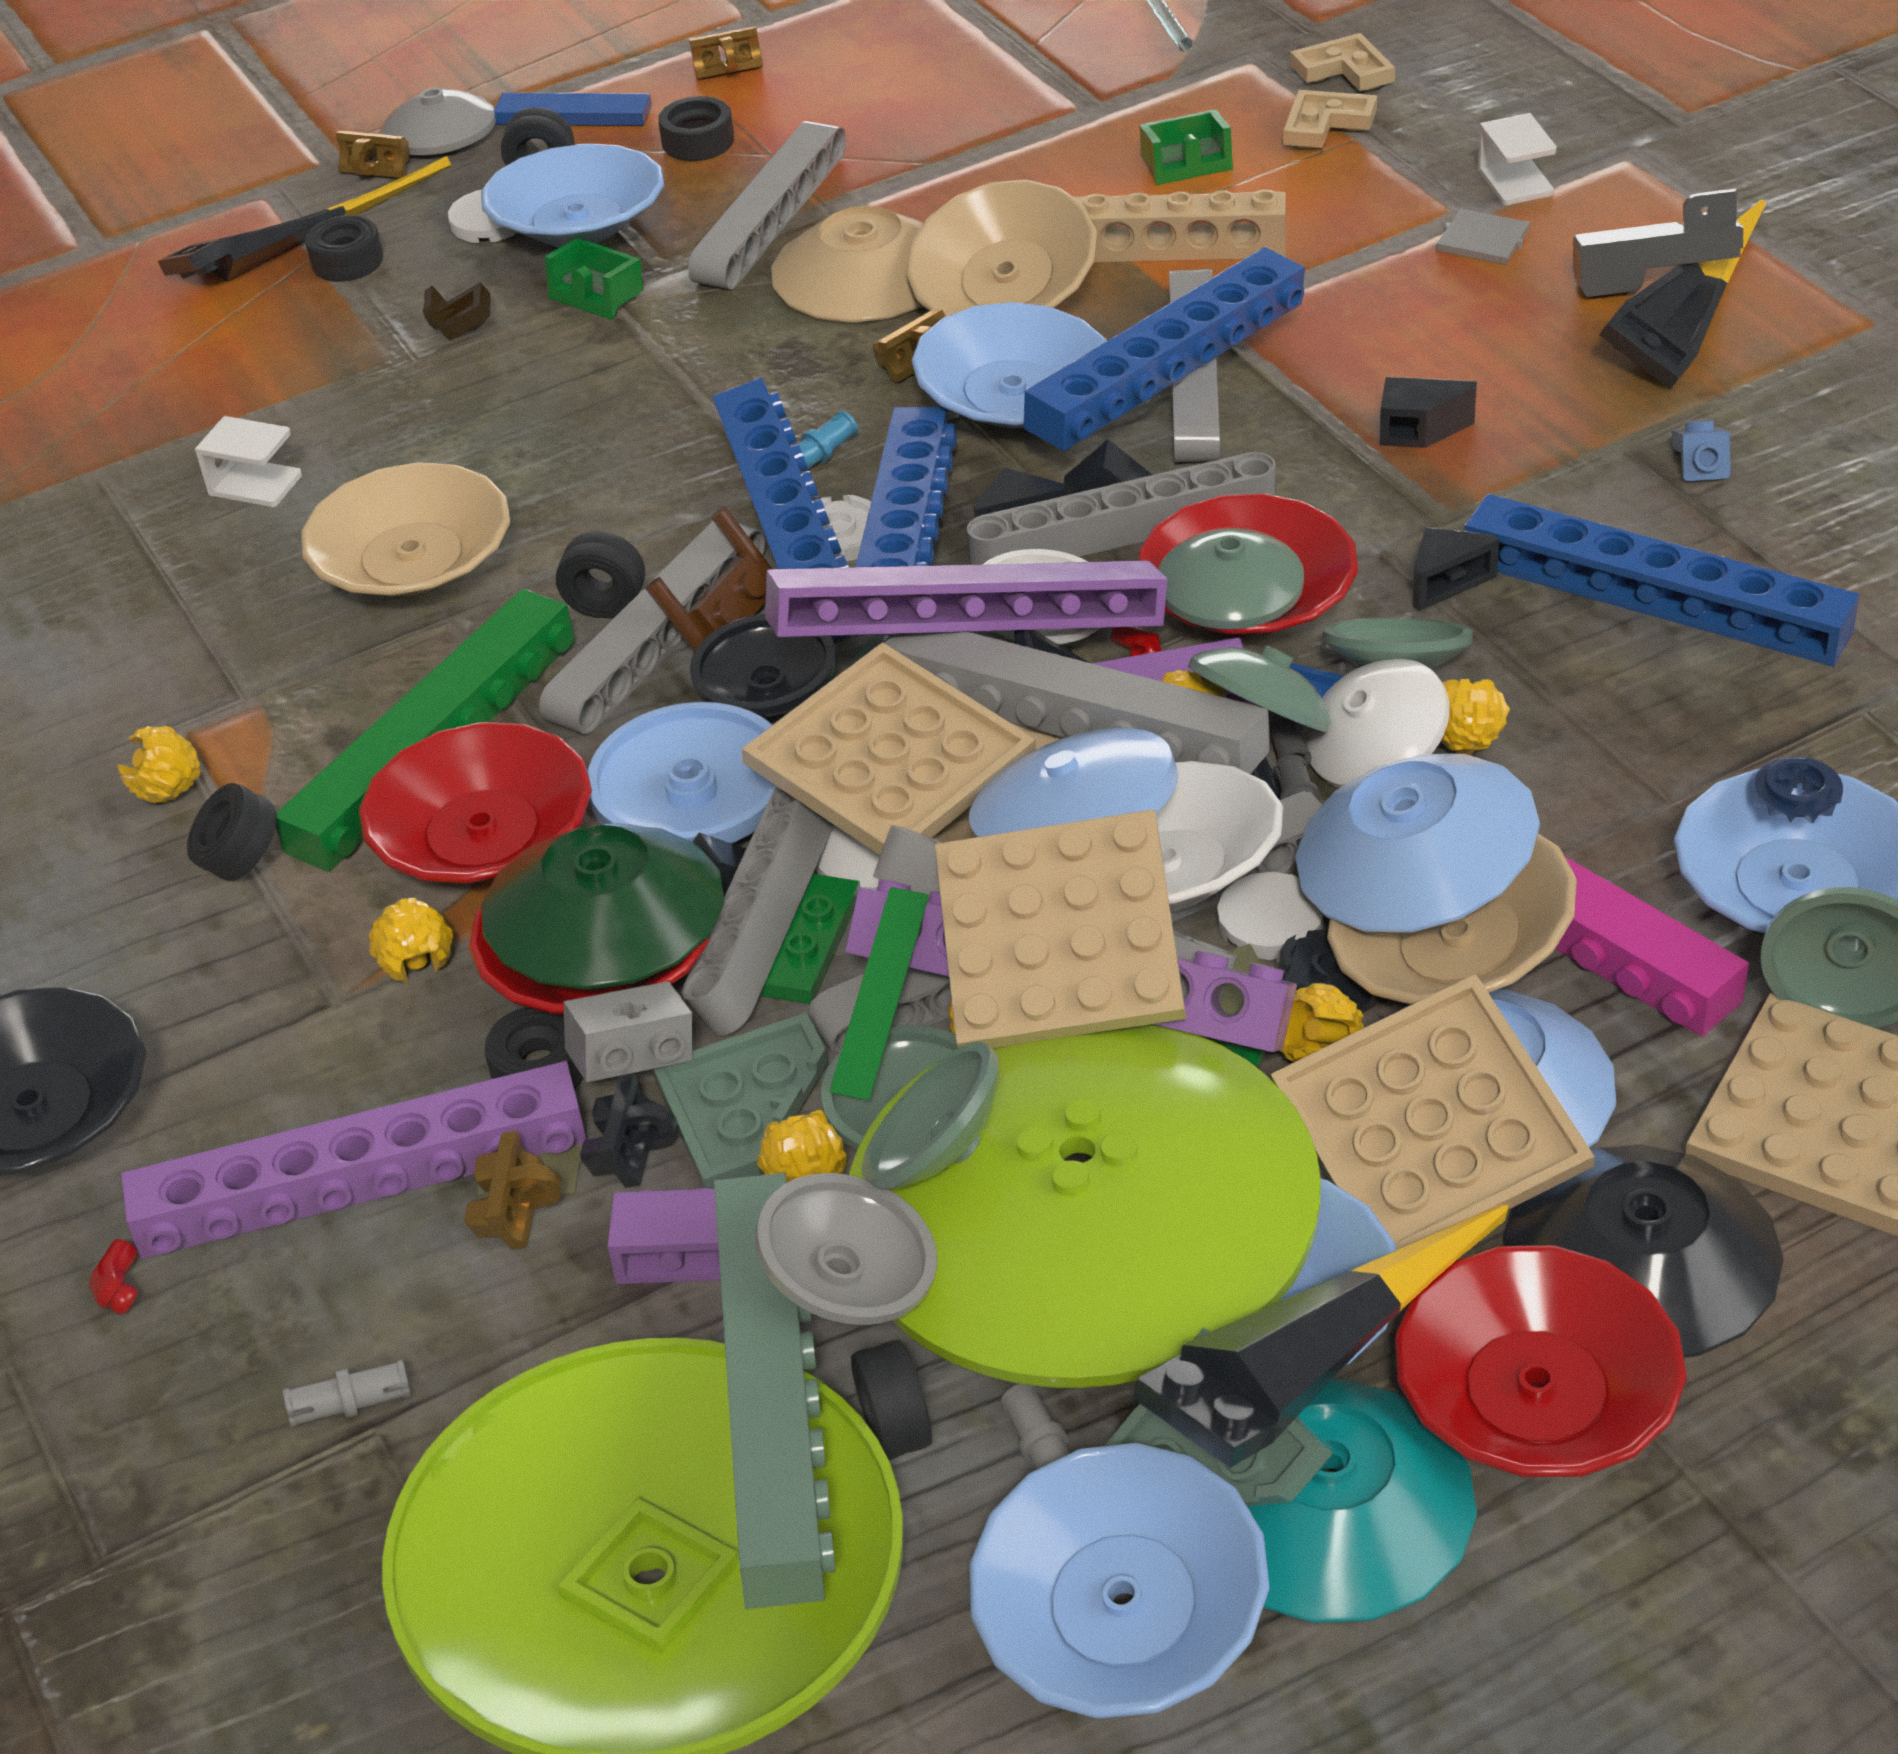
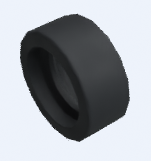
[658,96,734,161]

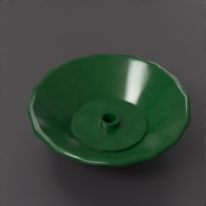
[481,823,724,990]

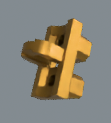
[689,26,763,79]
[336,130,409,178]
[873,308,945,382]
[464,1130,562,1250]

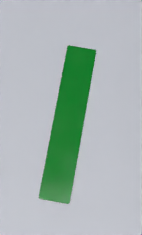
[830,887,929,1100]

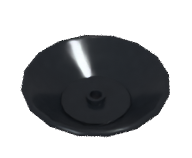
[0,986,147,1175]
[1503,1144,1784,1358]

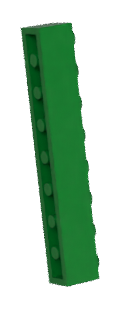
[275,588,575,872]

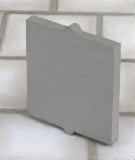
[1436,208,1531,265]

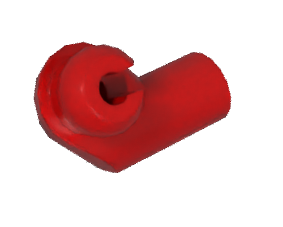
[1111,626,1162,657]
[89,1239,138,1315]

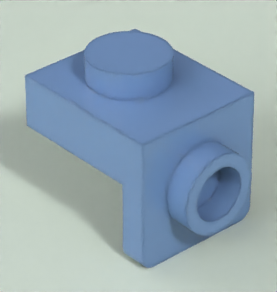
[1672,420,1731,481]

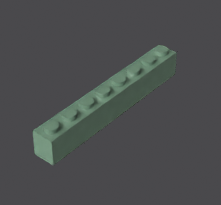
[714,1173,835,1609]

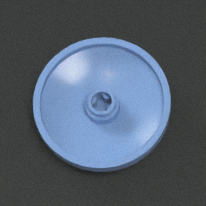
[588,702,776,843]
[969,728,1178,838]

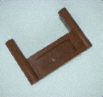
[645,506,773,652]

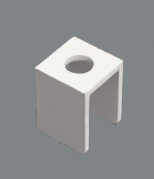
[1478,113,1557,205]
[195,416,302,507]

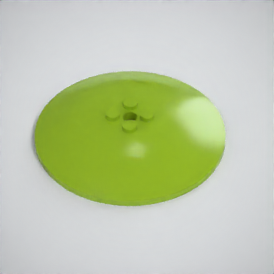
[849,1024,1321,1388]
[382,1338,903,1754]

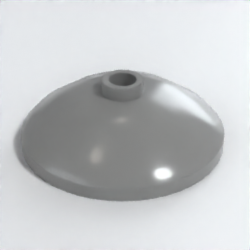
[381,88,496,155]
[755,1173,937,1325]

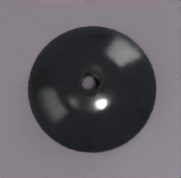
[690,614,837,717]

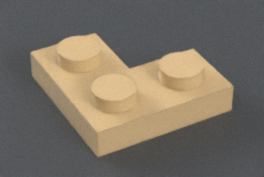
[1290,33,1395,91]
[1283,90,1377,149]

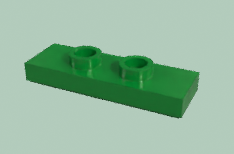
[761,874,860,1004]

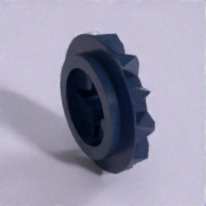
[1754,756,1843,823]

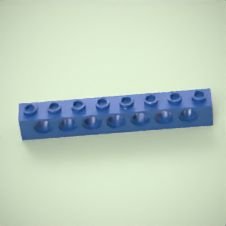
[1024,247,1305,452]
[712,377,854,643]
[855,407,957,635]
[1465,493,1860,667]

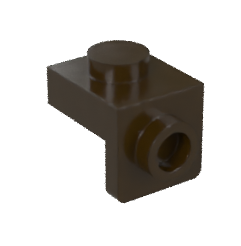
[423,282,491,341]

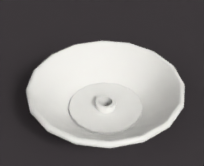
[1156,761,1284,911]

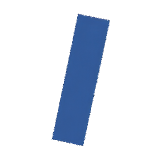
[494,93,652,126]

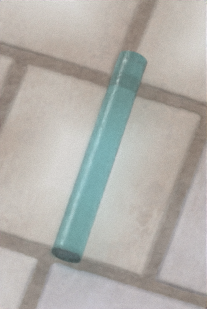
[1147,0,1193,52]

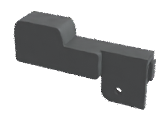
[1573,189,1744,297]

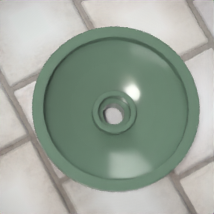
[1158,528,1304,629]
[1322,618,1473,669]
[1188,645,1332,732]
[1761,887,1898,1028]
[821,1025,958,1150]
[861,1042,999,1189]

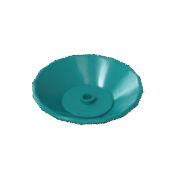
[1248,1379,1477,1624]

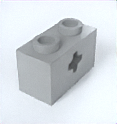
[564,981,692,1082]

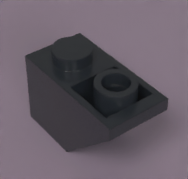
[1380,376,1477,448]

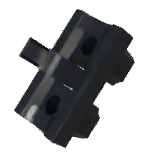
[580,1073,677,1188]

